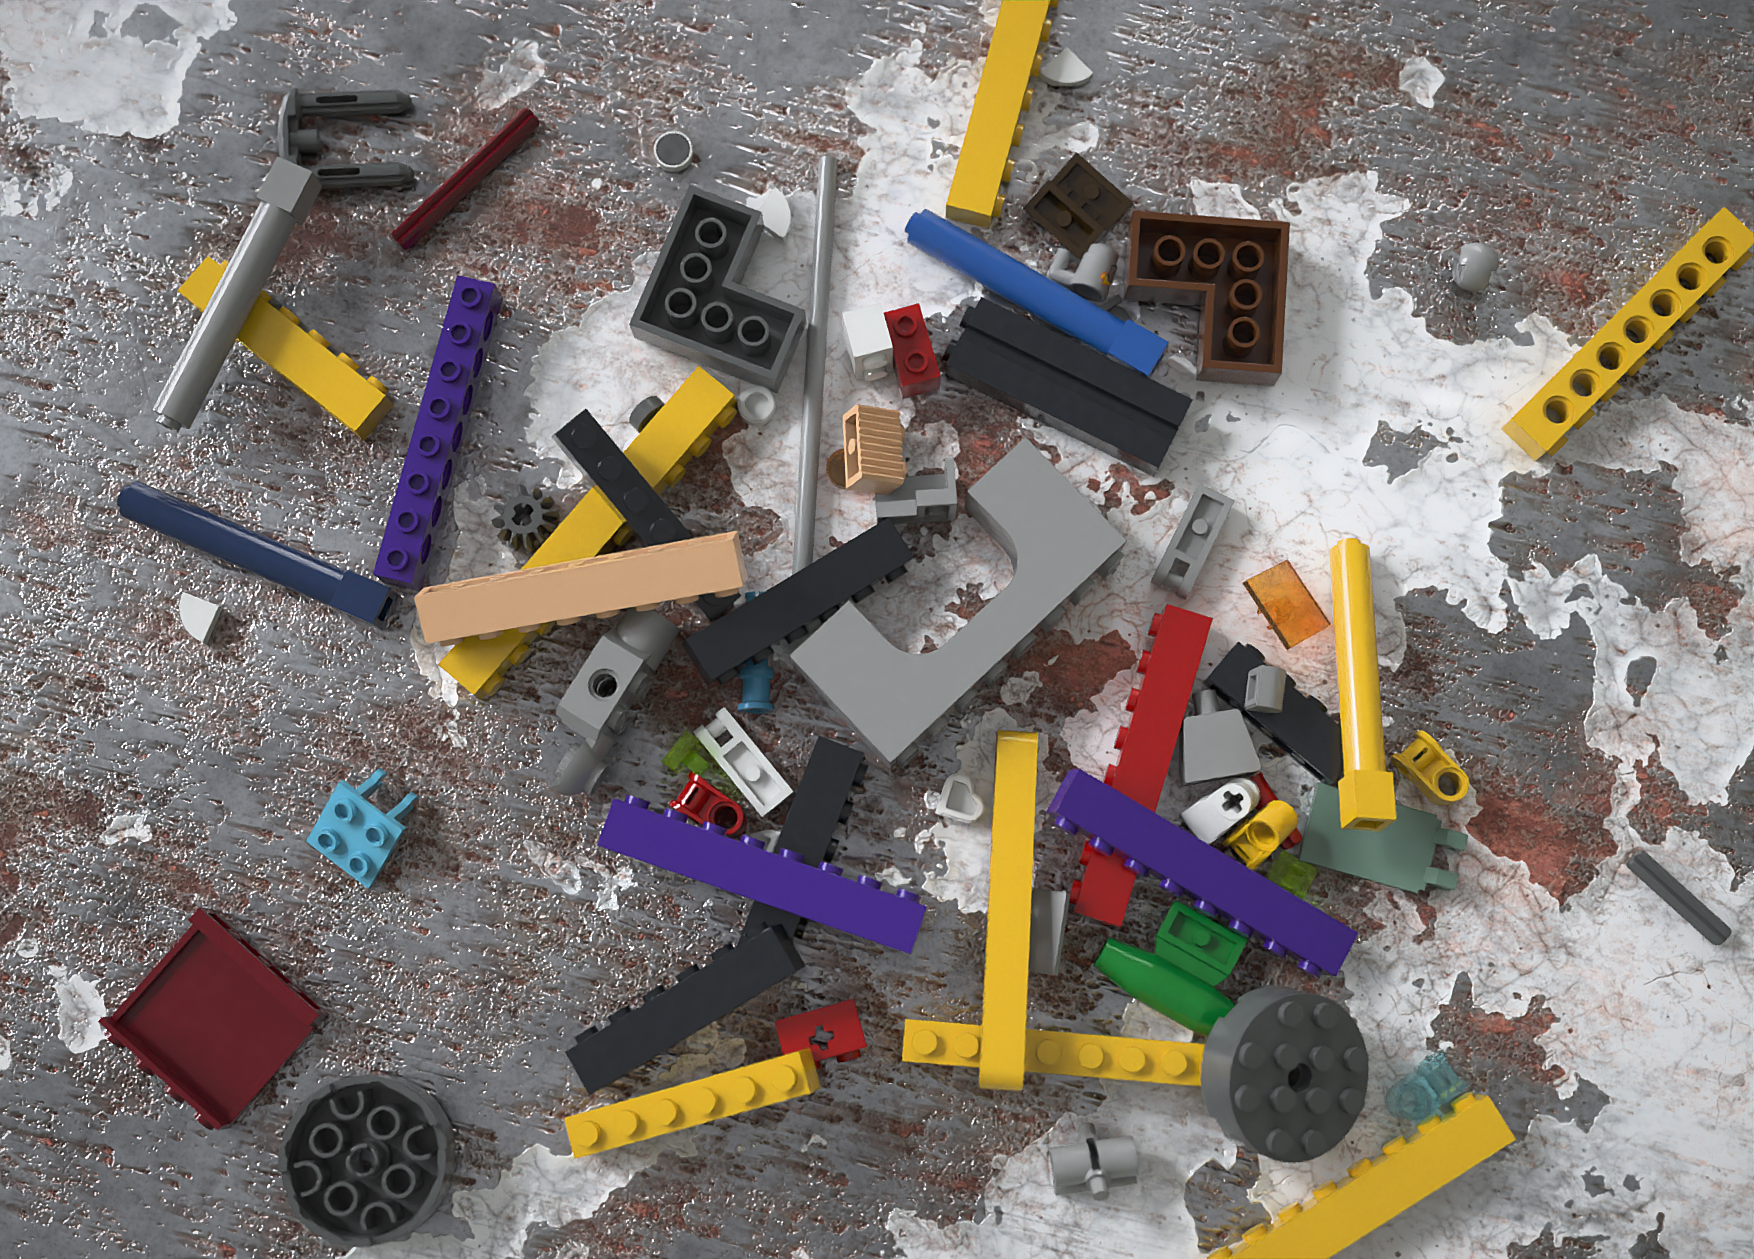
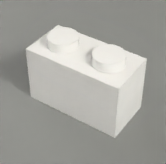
[842,303,893,381]

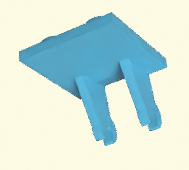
[306,768,419,889]

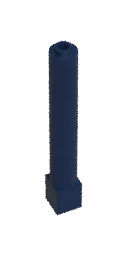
[117,481,398,630]

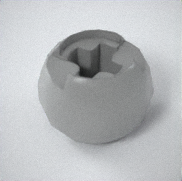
[1452,242,1498,291]

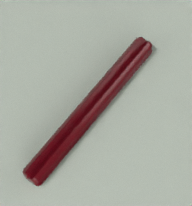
[391,108,540,250]

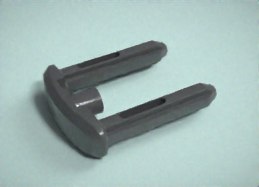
[278,88,414,189]

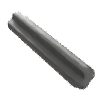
[1626,850,1732,945]

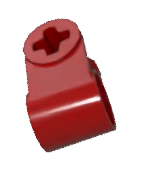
[668,771,747,839]

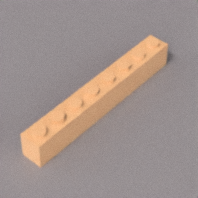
[414,531,748,647]

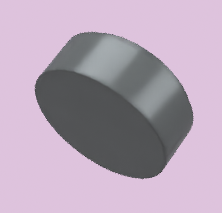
[629,396,665,433]

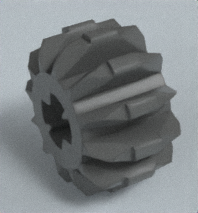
[492,485,560,553]

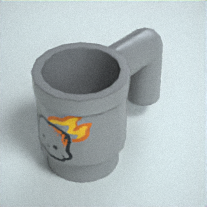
[1047,244,1119,302]

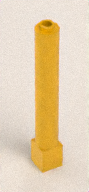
[1329,538,1396,831]

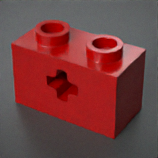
[883,303,941,399]
[774,998,867,1070]

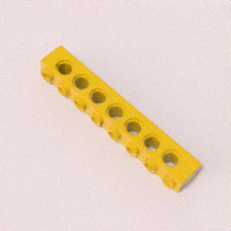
[1501,207,1754,461]

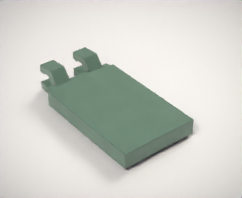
[1297,782,1468,894]

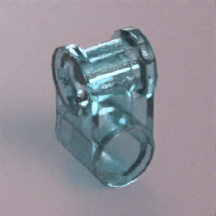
[1385,1049,1469,1121]

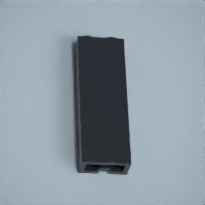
[942,297,1193,477]

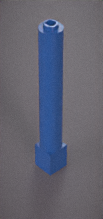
[905,209,1169,378]

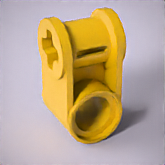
[1390,730,1469,807]
[1221,800,1298,870]

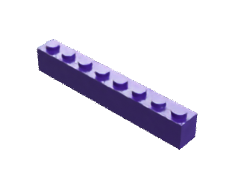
[1046,768,1358,979]
[597,795,927,955]

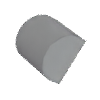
[1244,665,1286,713]

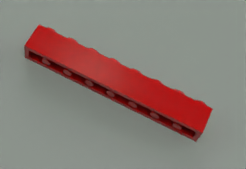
[1069,604,1213,928]

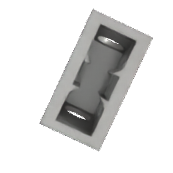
[1179,689,1262,787]

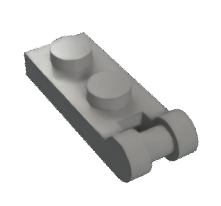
[1150,483,1235,600]

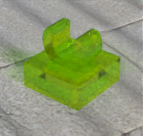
[661,730,710,777]
[1266,850,1319,900]

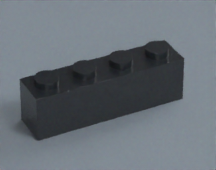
[1203,641,1344,785]

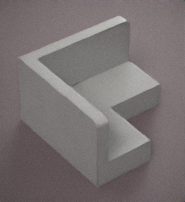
[875,457,957,525]

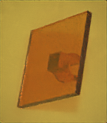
[1242,559,1331,650]

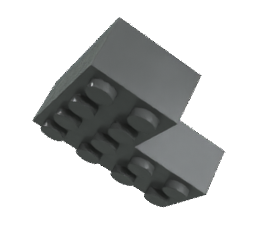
[629,185,807,394]

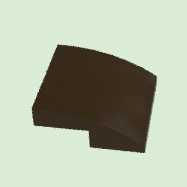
[1023,152,1134,260]

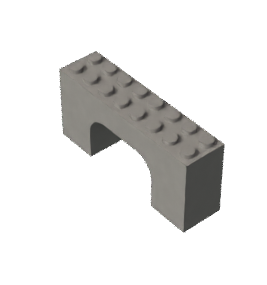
[789,437,1127,771]

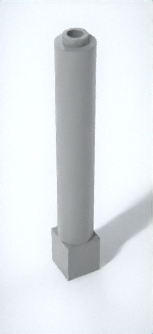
[152,156,322,433]

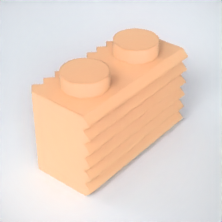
[843,404,907,495]

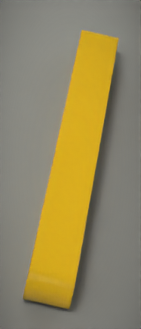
[979,730,1038,1091]

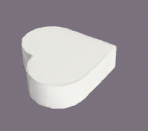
[935,773,985,824]

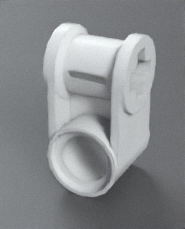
[1180,777,1260,844]

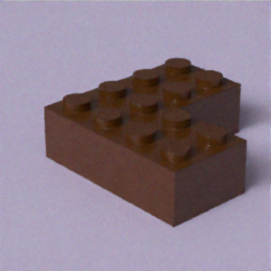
[1123,210,1290,386]

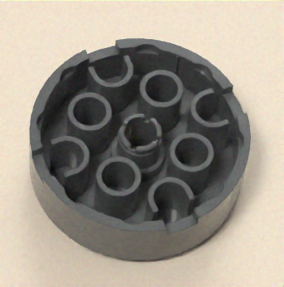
[1201,986,1369,1163]
[278,1073,456,1248]

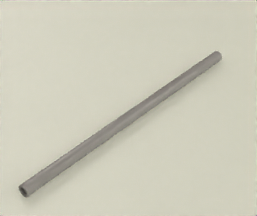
[792,156,838,575]

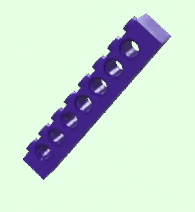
[373,275,503,592]

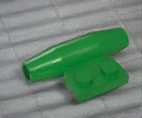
[1093,900,1247,1037]

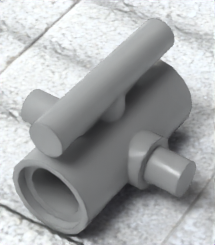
[1049,1123,1139,1201]

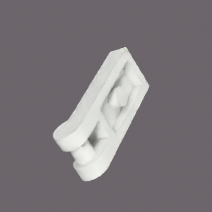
[693,707,794,818]

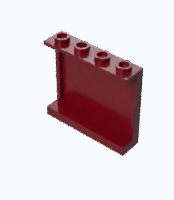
[98,907,329,1131]

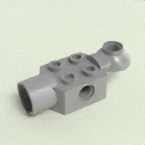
[555,606,681,796]

